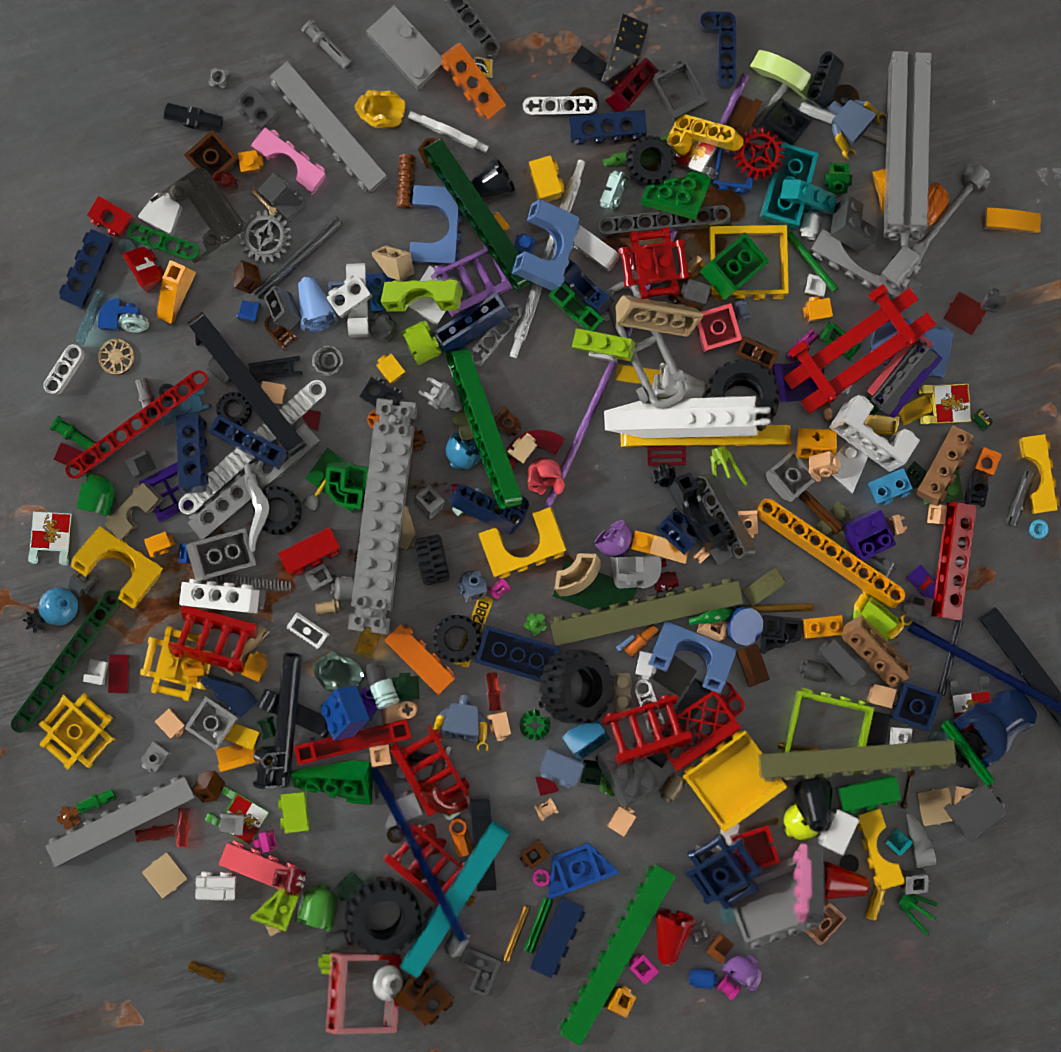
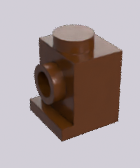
[494,406,522,437]
[519,839,550,869]

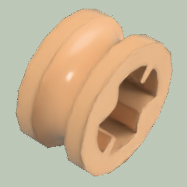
[694,546,710,564]

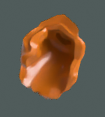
[926,183,950,228]

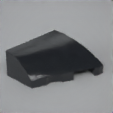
[760,615,803,654]

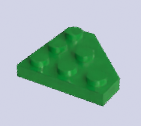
[641,171,712,220]

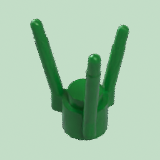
[898,893,938,936]

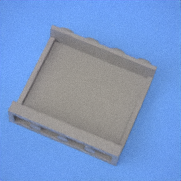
[727,857,820,950]

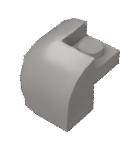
[610,555,662,588]

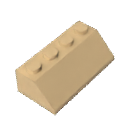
[616,296,703,337]

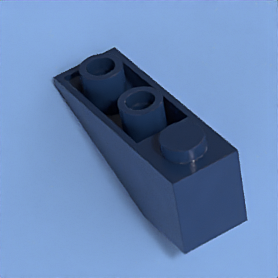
[200,672,258,717]

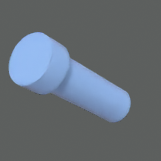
[616,634,636,652]

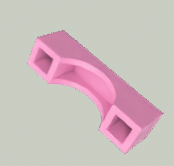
[251,128,326,195]

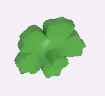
[524,613,547,636]
[599,775,615,797]

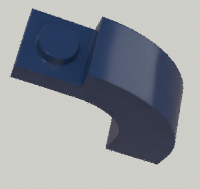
[563,258,614,314]

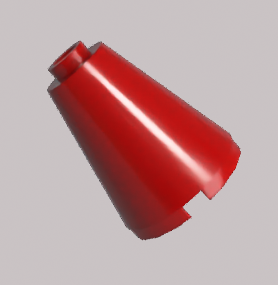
[824,861,870,900]
[657,909,695,965]

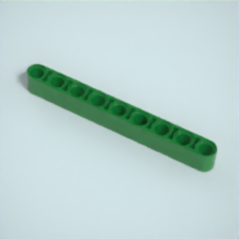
[446,348,522,509]

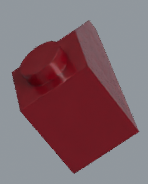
[605,57,659,112]

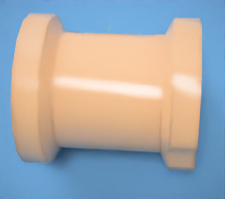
[534,798,559,821]

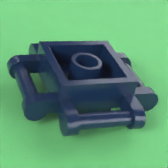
[684,833,763,910]

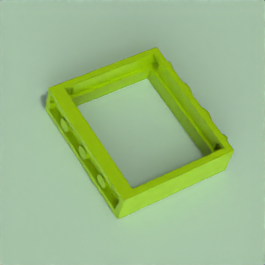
[784,688,874,776]

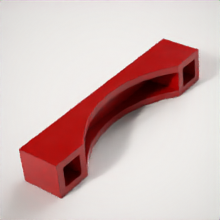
[294,719,412,765]

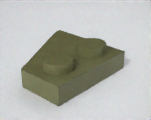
[814,501,853,548]

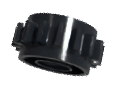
[947,726,987,768]

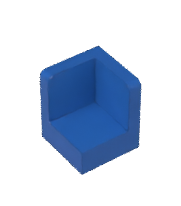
[236,300,262,324]

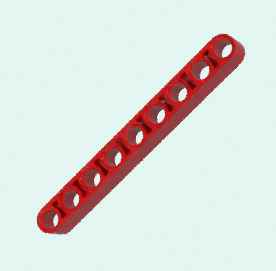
[65,370,209,479]

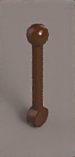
[900,770,915,809]

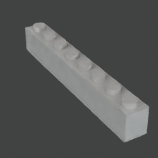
[270,61,388,194]
[45,775,197,867]

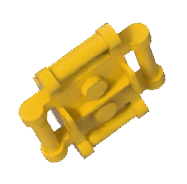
[140,625,214,702]
[38,693,115,770]

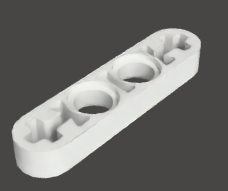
[523,96,597,115]

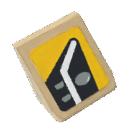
[473,57,493,79]

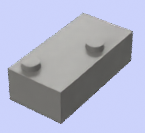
[366,5,443,91]

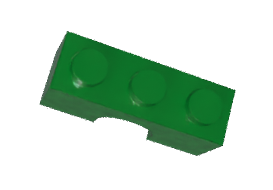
[548,283,604,332]

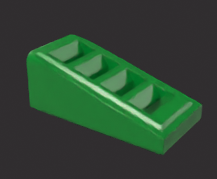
[819,322,862,361]

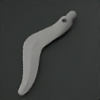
[244,464,269,552]

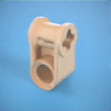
[380,701,418,724]

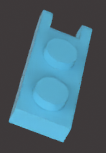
[161,389,212,426]

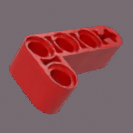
[685,682,745,749]

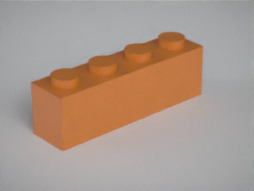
[384,624,455,695]

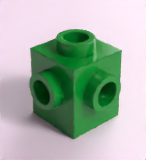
[824,162,852,194]

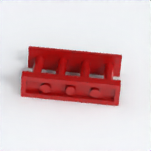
[168,605,258,673]
[602,694,692,766]
[391,725,470,817]
[382,823,465,906]

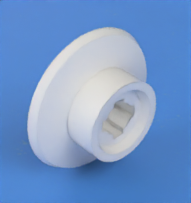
[373,965,403,1001]

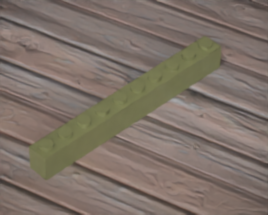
[549,577,743,646]
[758,740,956,782]

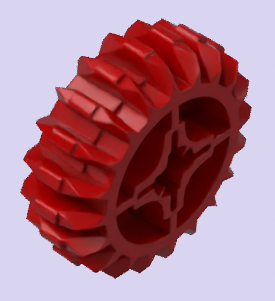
[733,128,785,180]

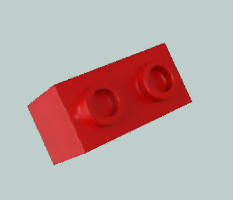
[87,196,134,237]

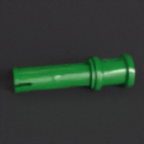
[50,415,106,452]

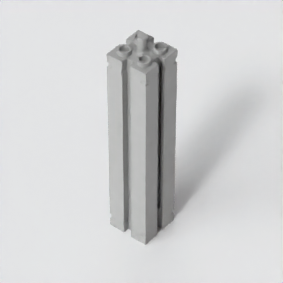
[884,51,931,248]

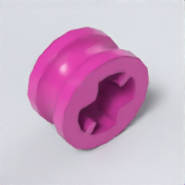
[533,869,550,887]

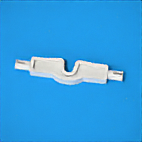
[408,111,489,153]

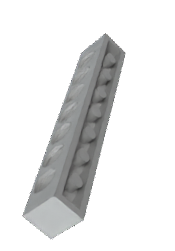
[187,423,321,540]

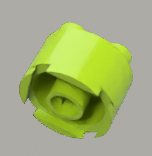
[401,320,442,366]

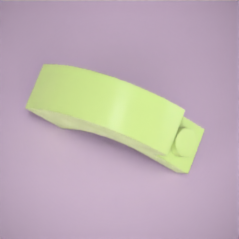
[750,50,812,100]

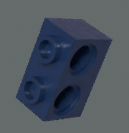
[656,508,699,555]

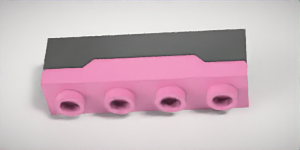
[794,844,824,924]

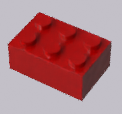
[278,527,342,577]

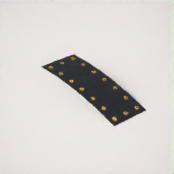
[602,14,649,87]

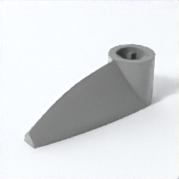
[906,813,936,868]

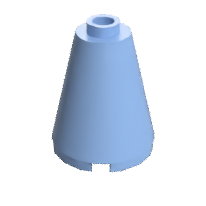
[298,276,338,332]

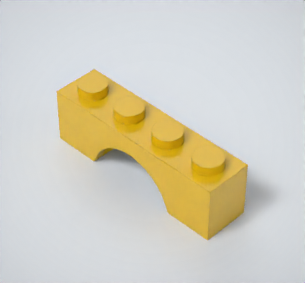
[1019,434,1059,515]
[856,809,905,891]

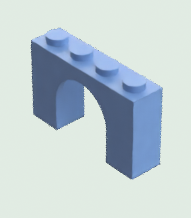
[410,185,462,266]
[512,199,580,291]
[869,318,954,379]
[648,621,736,694]

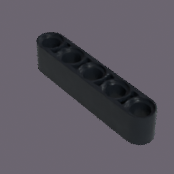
[646,678,711,768]

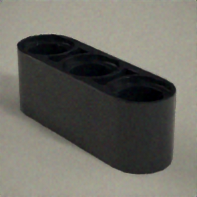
[807,51,844,109]

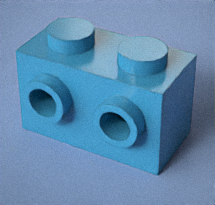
[868,467,914,506]
[562,720,611,761]

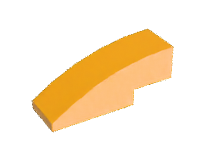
[984,207,1041,233]

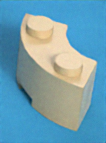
[555,553,602,596]

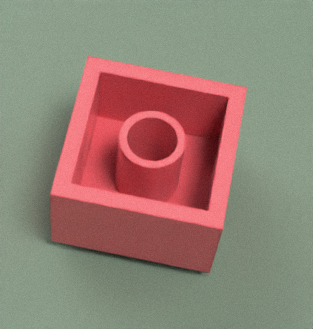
[696,303,742,353]

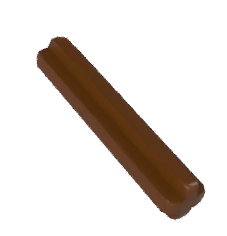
[799,490,844,534]

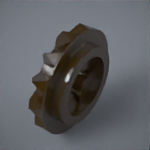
[568,87,599,116]

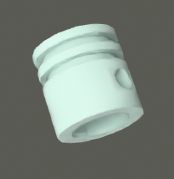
[370,679,400,709]

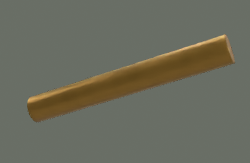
[502,905,530,962]

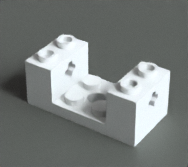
[829,395,920,472]

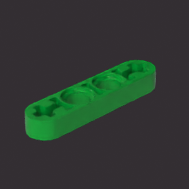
[127,224,199,261]

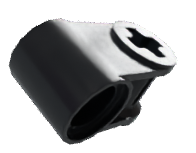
[964,470,989,507]

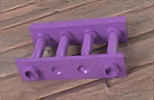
[430,246,513,317]

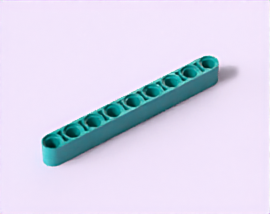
[400,821,510,978]

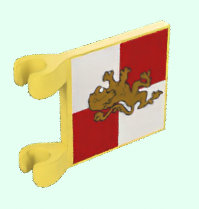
[918,384,971,425]

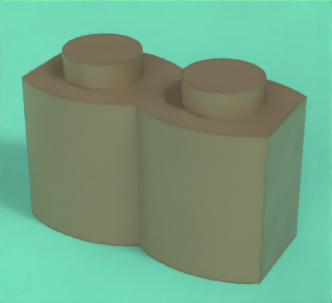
[612,673,633,712]

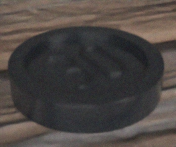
[839,854,859,872]

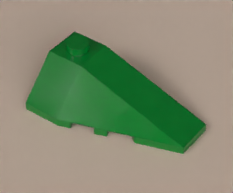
[290,760,373,805]

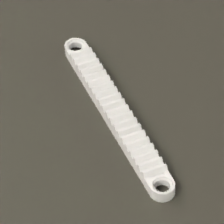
[178,380,327,515]

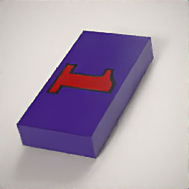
[906,564,936,599]

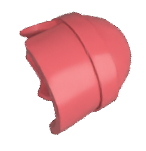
[527,457,565,496]

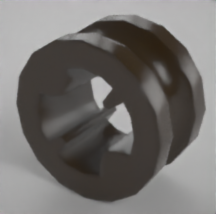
[387,826,404,843]

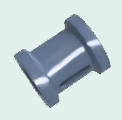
[731,299,752,322]

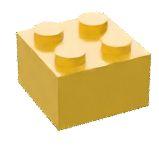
[529,155,564,202]

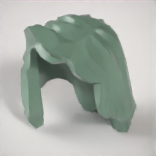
[313,651,364,692]

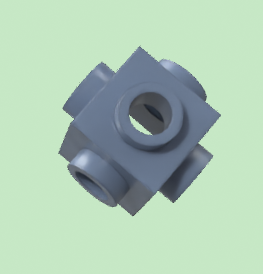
[458,571,487,603]

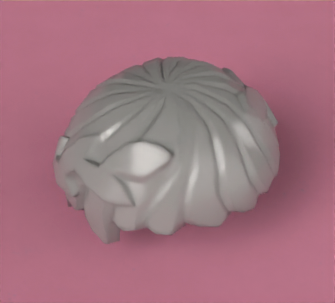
[312,345,343,376]

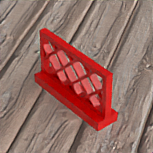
[651,691,741,771]

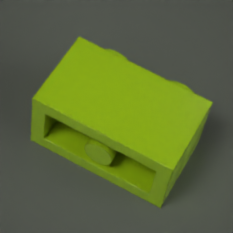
[278,791,310,833]

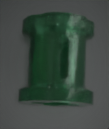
[257,716,276,740]

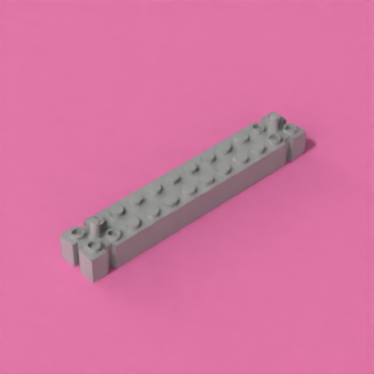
[348,398,418,634]

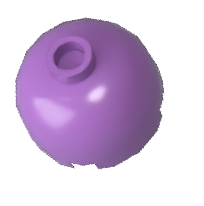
[594,520,633,557]
[722,955,762,992]

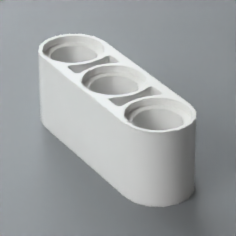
[573,225,621,272]
[44,344,85,396]
[634,680,664,732]

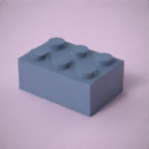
[539,748,585,788]

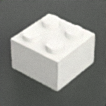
[817,808,859,855]

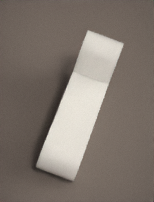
[346,263,369,338]

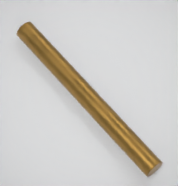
[736,603,814,612]

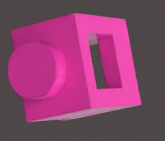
[629,953,659,985]

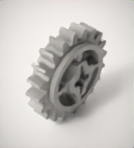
[238,210,292,264]

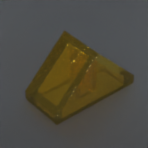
[353,627,381,660]

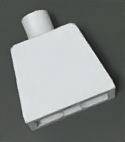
[138,187,182,236]

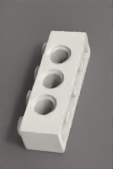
[179,579,260,613]

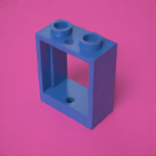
[712,143,758,194]

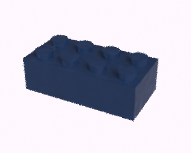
[475,625,560,682]

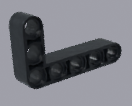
[469,796,497,892]

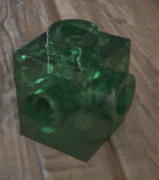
[391,673,420,700]

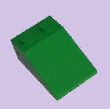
[700,233,770,300]

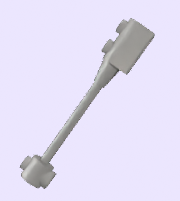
[879,164,991,291]

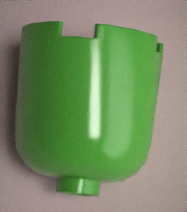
[294,884,338,932]

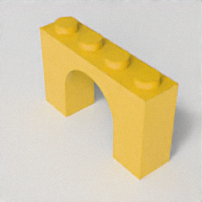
[479,507,568,579]
[70,526,163,609]

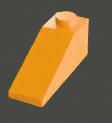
[630,530,689,564]

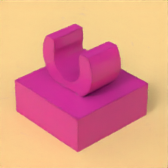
[253,830,278,852]

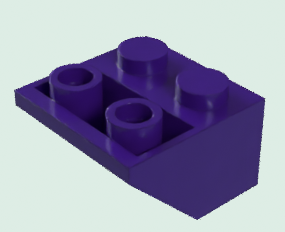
[842,510,896,561]

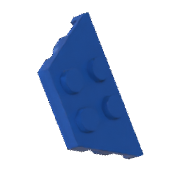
[548,843,619,899]

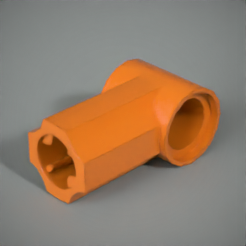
[449,817,474,857]

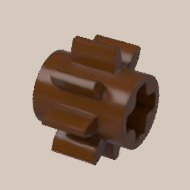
[412,427,426,452]

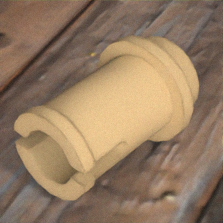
[316,599,341,615]

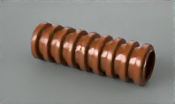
[396,154,416,208]

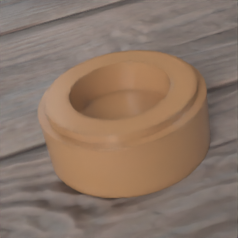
[823,402,833,422]

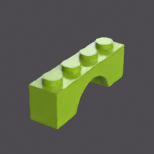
[381,279,463,312]

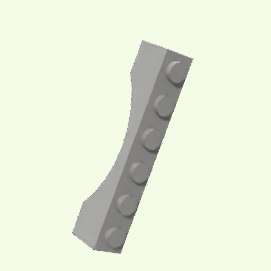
[809,229,923,299]

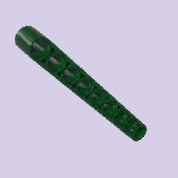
[423,139,532,291]
[11,590,122,733]

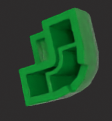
[325,462,369,509]
[76,472,117,516]

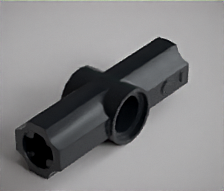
[164,103,223,133]

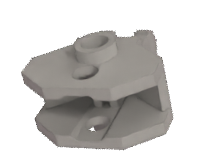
[418,377,462,412]

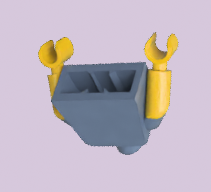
[828,100,886,160]
[434,695,488,751]

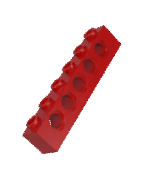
[931,502,977,620]

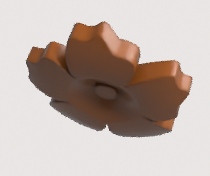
[57,806,80,830]

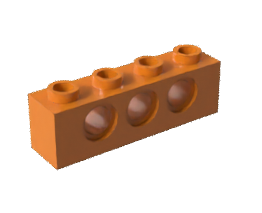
[440,43,506,119]

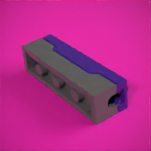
[871,340,943,418]

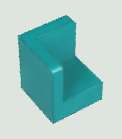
[883,828,913,856]

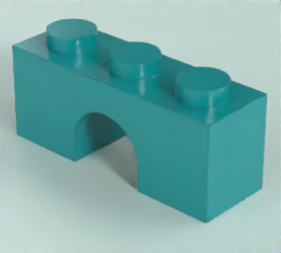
[780,180,837,214]

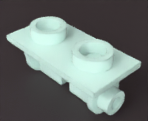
[600,171,629,213]

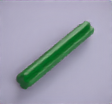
[941,720,995,786]

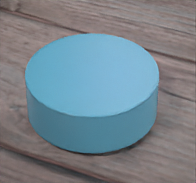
[1029,520,1049,539]

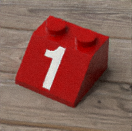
[122,246,165,293]

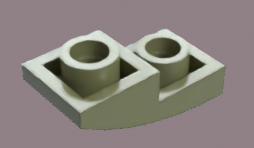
[742,566,786,606]

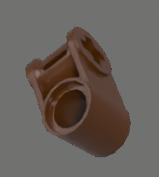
[264,316,299,351]

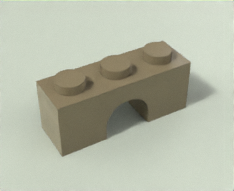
[104,483,164,540]

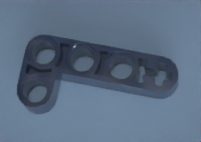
[699,12,736,89]
[449,485,529,534]

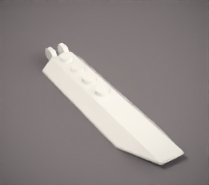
[604,396,771,438]

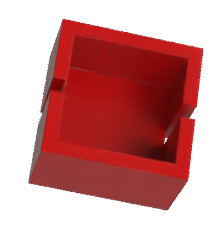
[730,824,780,872]

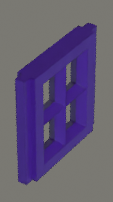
[139,462,194,522]

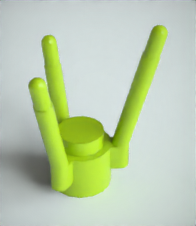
[710,446,748,486]

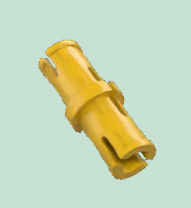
[865,885,886,921]

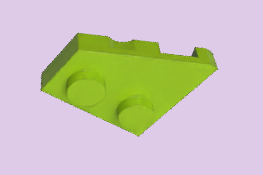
[250,888,299,932]

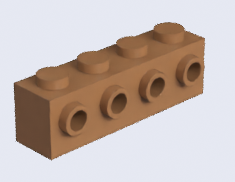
[916,425,974,506]
[842,614,912,688]

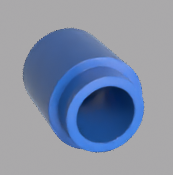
[689,968,717,990]

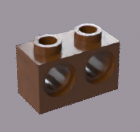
[393,967,435,1012]

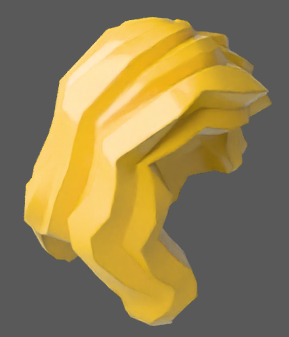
[355,90,406,129]

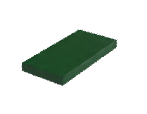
[553,560,637,610]

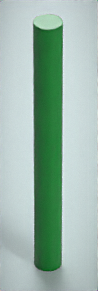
[787,231,839,293]

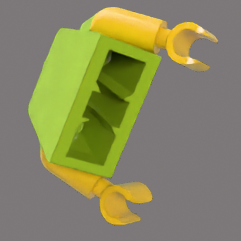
[853,590,912,640]

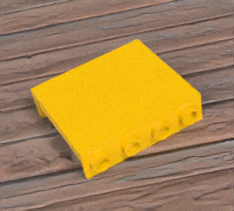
[682,729,787,833]

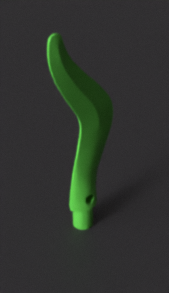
[603,131,671,167]

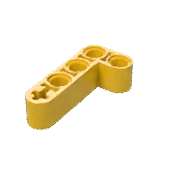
[667,115,744,155]

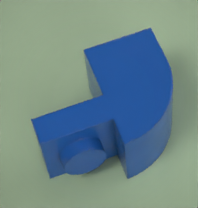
[98,298,141,331]

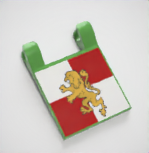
[205,786,269,845]

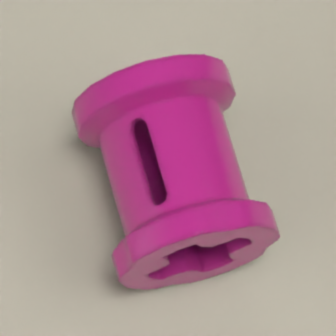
[487,578,512,601]
[716,975,741,1001]

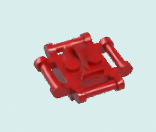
[618,227,691,299]

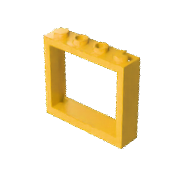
[709,225,788,300]

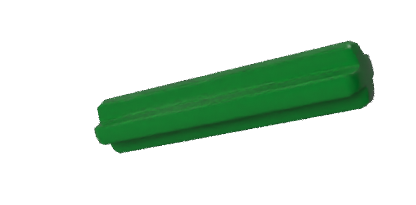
[524,897,553,953]

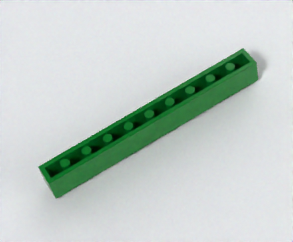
[559,864,676,1046]

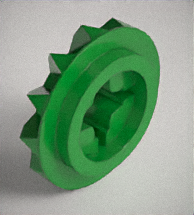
[520,710,550,741]

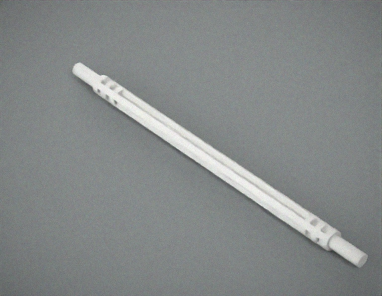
[510,160,586,359]

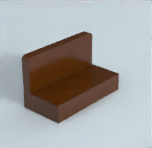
[727,96,762,137]
[736,644,770,687]

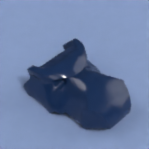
[952,689,1037,768]

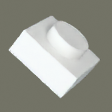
[804,274,826,297]

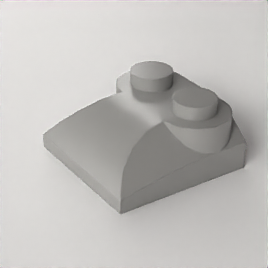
[766,449,816,502]
[184,696,238,750]

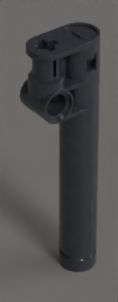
[253,652,303,789]

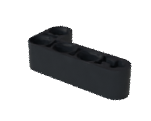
[257,689,329,738]

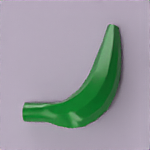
[689,608,736,625]

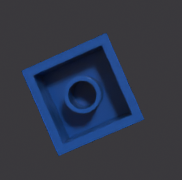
[320,686,369,740]

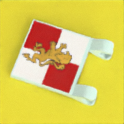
[28,512,72,566]

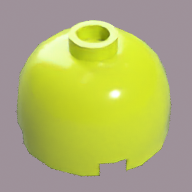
[784,802,820,841]

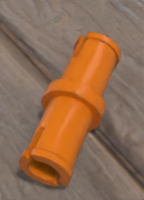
[624,624,660,658]

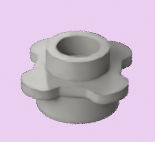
[208,68,229,88]

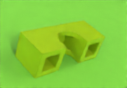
[572,328,636,361]

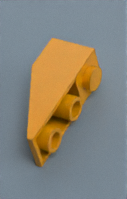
[156,260,196,324]

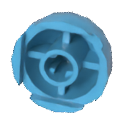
[445,433,481,469]
[38,587,78,626]

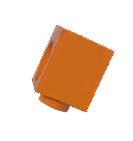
[973,447,1002,477]

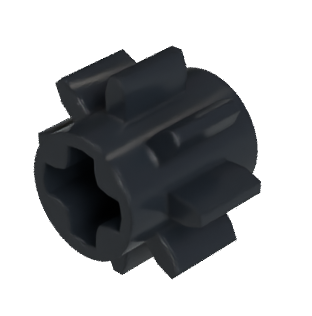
[653,463,676,487]
[23,609,46,633]

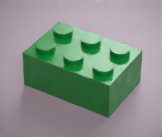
[835,775,901,814]

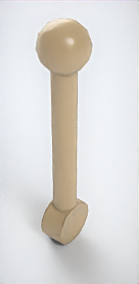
[250,188,277,215]

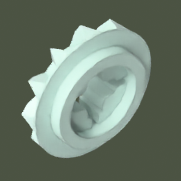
[118,313,149,333]

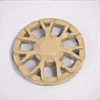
[98,339,134,375]

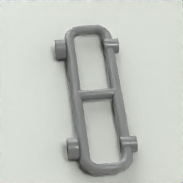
[601,281,687,409]

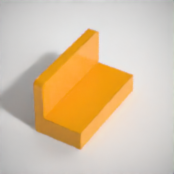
[216,744,256,772]

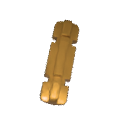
[187,961,225,983]

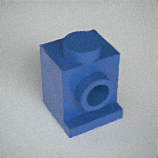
[514,233,536,254]

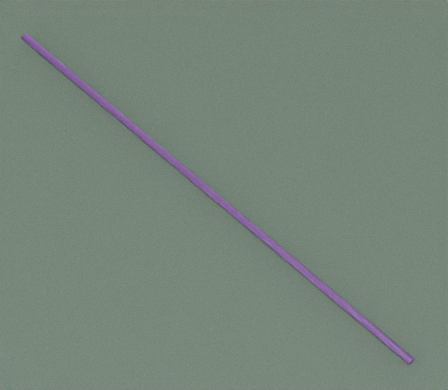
[542,73,749,510]

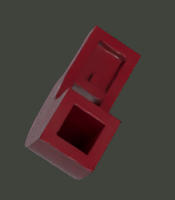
[506,430,565,470]

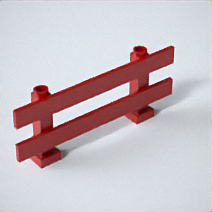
[783,284,936,415]

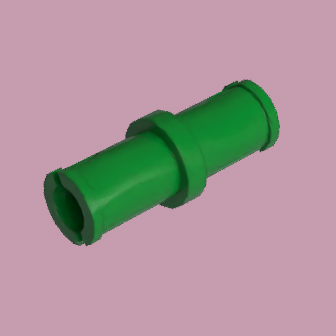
[76,788,116,814]

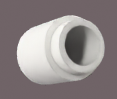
[800,211,822,240]

